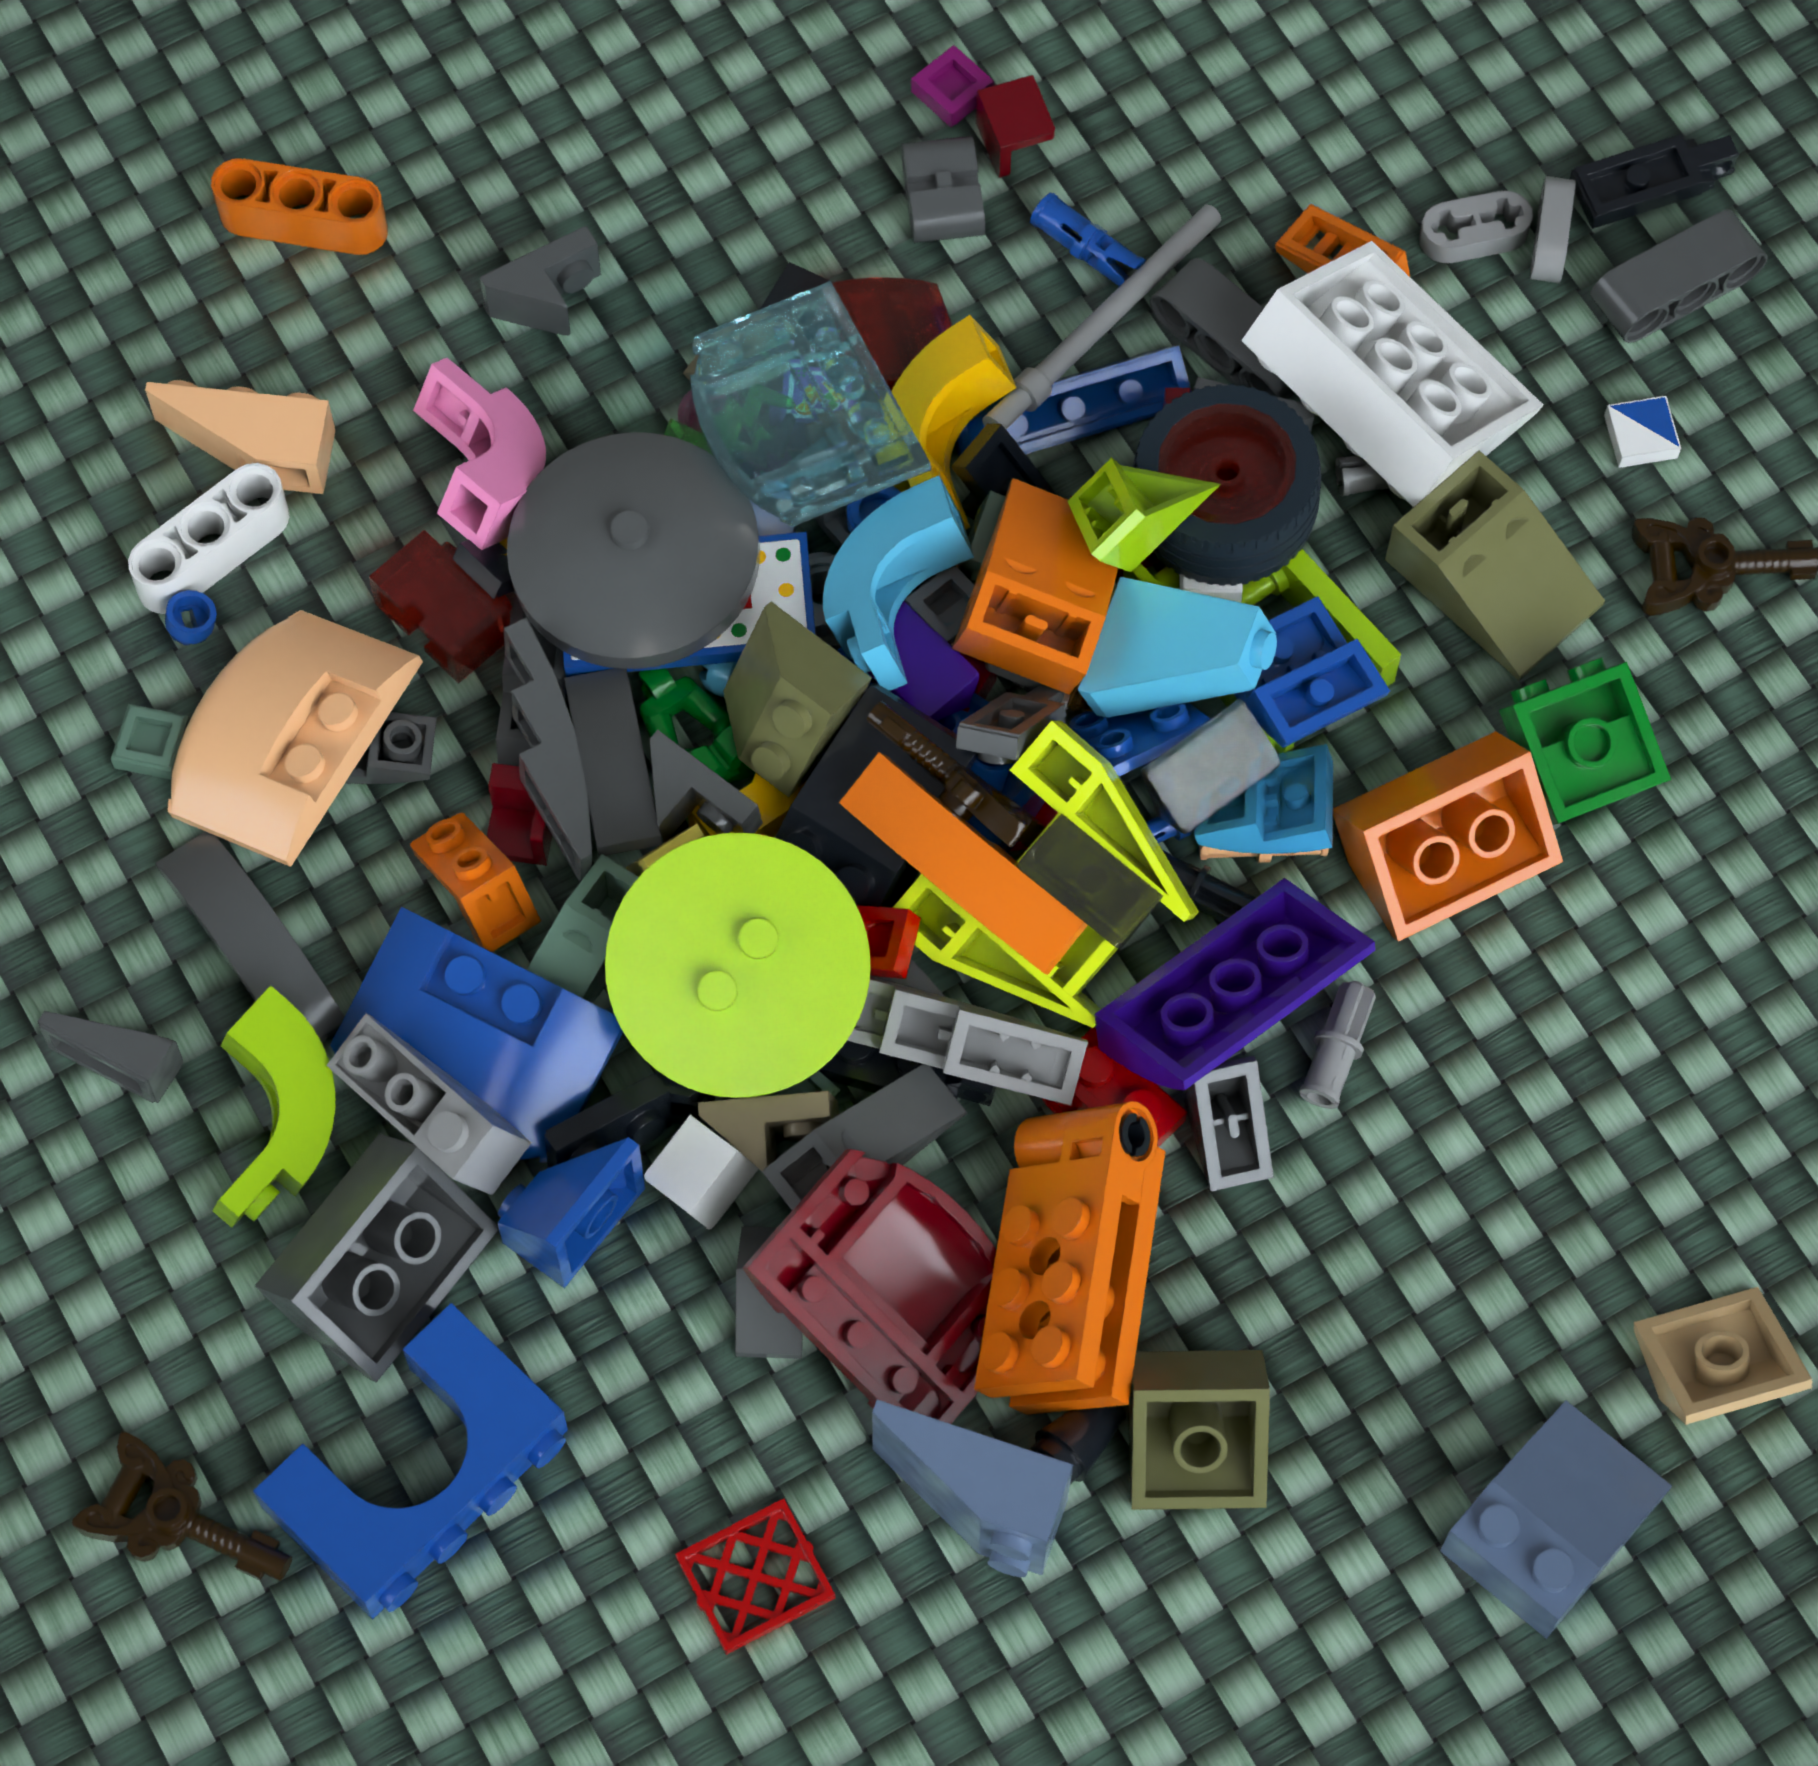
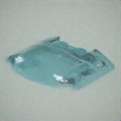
[690,281,931,527]

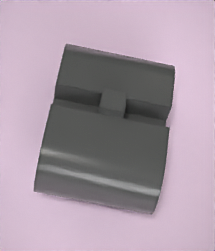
[901,136,985,243]

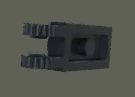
[544,1072,715,1168]

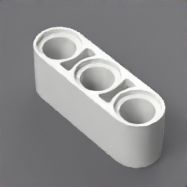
[128,463,289,614]

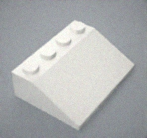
[1241,241,1543,507]

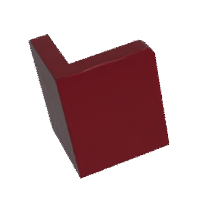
[976,75,1055,178]
[487,763,552,866]

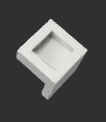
[644,1115,759,1230]

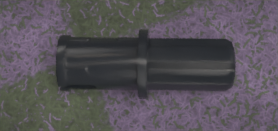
[1163,850,1256,922]

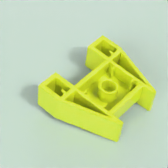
[893,720,1199,1028]

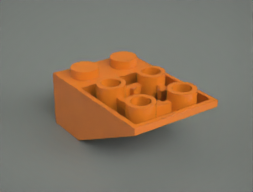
[952,478,1118,695]

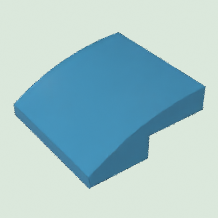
[1194,738,1333,854]

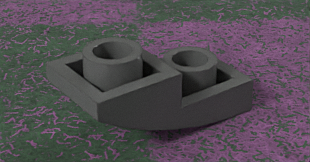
[345,712,437,784]

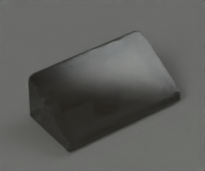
[1140,699,1281,834]
[1016,813,1164,949]

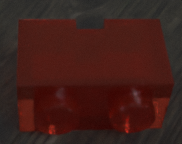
[369,530,512,684]

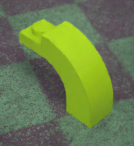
[212,985,335,1228]

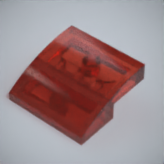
[822,277,953,397]

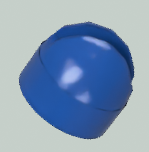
[165,590,217,645]

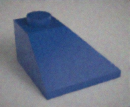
[497,1137,646,1288]

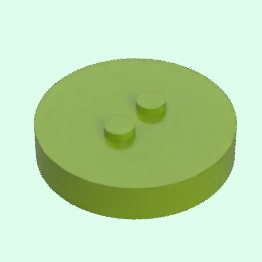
[605,832,871,1098]

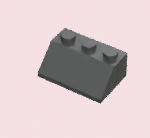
[255,1133,499,1382]

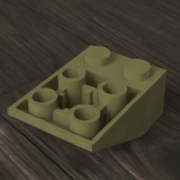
[1385,450,1605,681]

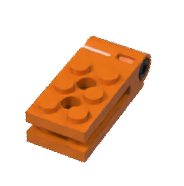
[974,1101,1166,1415]

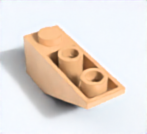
[145,380,336,494]

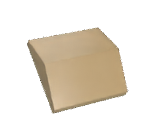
[1634,1287,1812,1425]

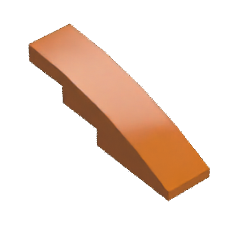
[839,752,1089,975]

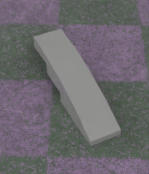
[847,976,1088,1105]

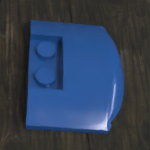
[330,907,623,1163]

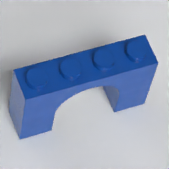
[253,1303,568,1619]

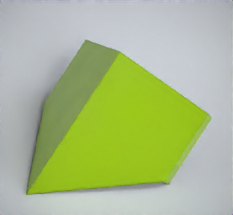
[1067,457,1221,572]

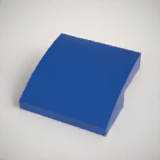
[1234,596,1390,748]

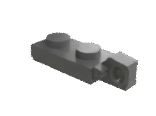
[956,684,1067,765]

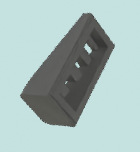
[37,1011,183,1103]

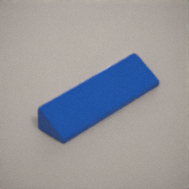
[955,346,1192,457]

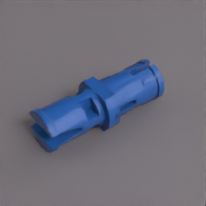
[1030,192,1146,287]

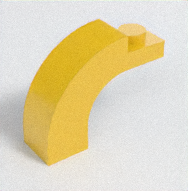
[876,315,1017,529]

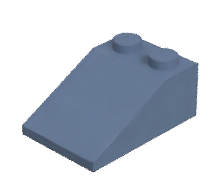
[872,1400,1073,1577]
[1440,1400,1672,1639]

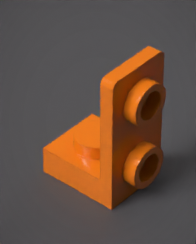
[410,813,541,952]

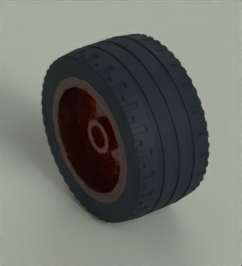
[1133,384,1321,586]

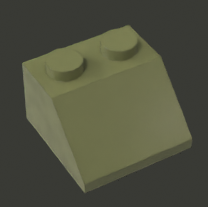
[723,601,872,798]
[1128,1350,1270,1510]

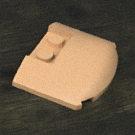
[168,610,423,867]

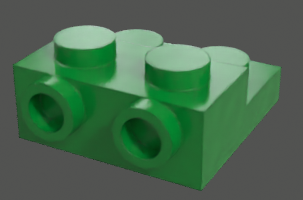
[1499,657,1672,825]

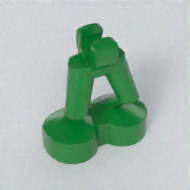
[639,669,756,783]

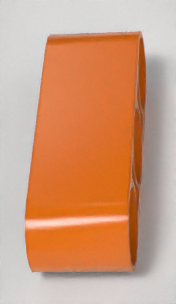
[211,159,388,255]

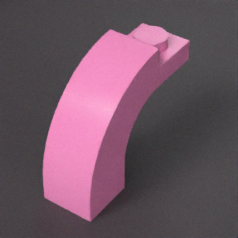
[413,358,546,550]

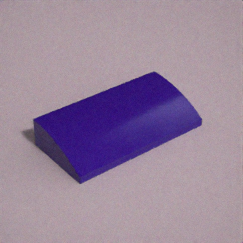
[1094,878,1375,1091]

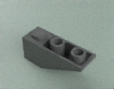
[762,1064,968,1210]

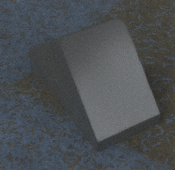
[479,226,601,336]
[650,730,763,842]

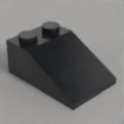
[775,682,978,908]

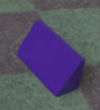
[867,601,979,721]

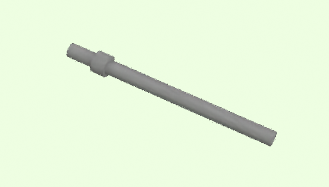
[983,205,1221,429]

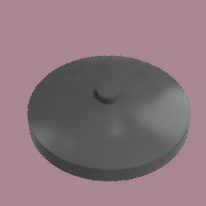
[507,432,760,669]

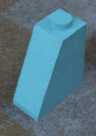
[1078,577,1277,718]

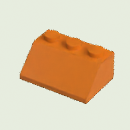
[1333,731,1563,942]

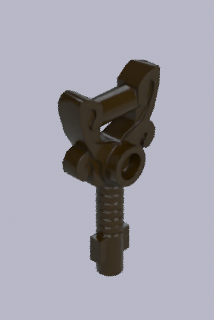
[1632,517,1818,616]
[866,701,1046,847]
[72,1432,292,1581]

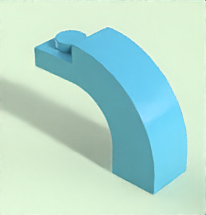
[823,475,974,691]

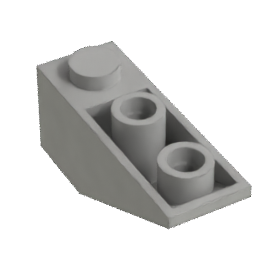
[327,1013,532,1195]

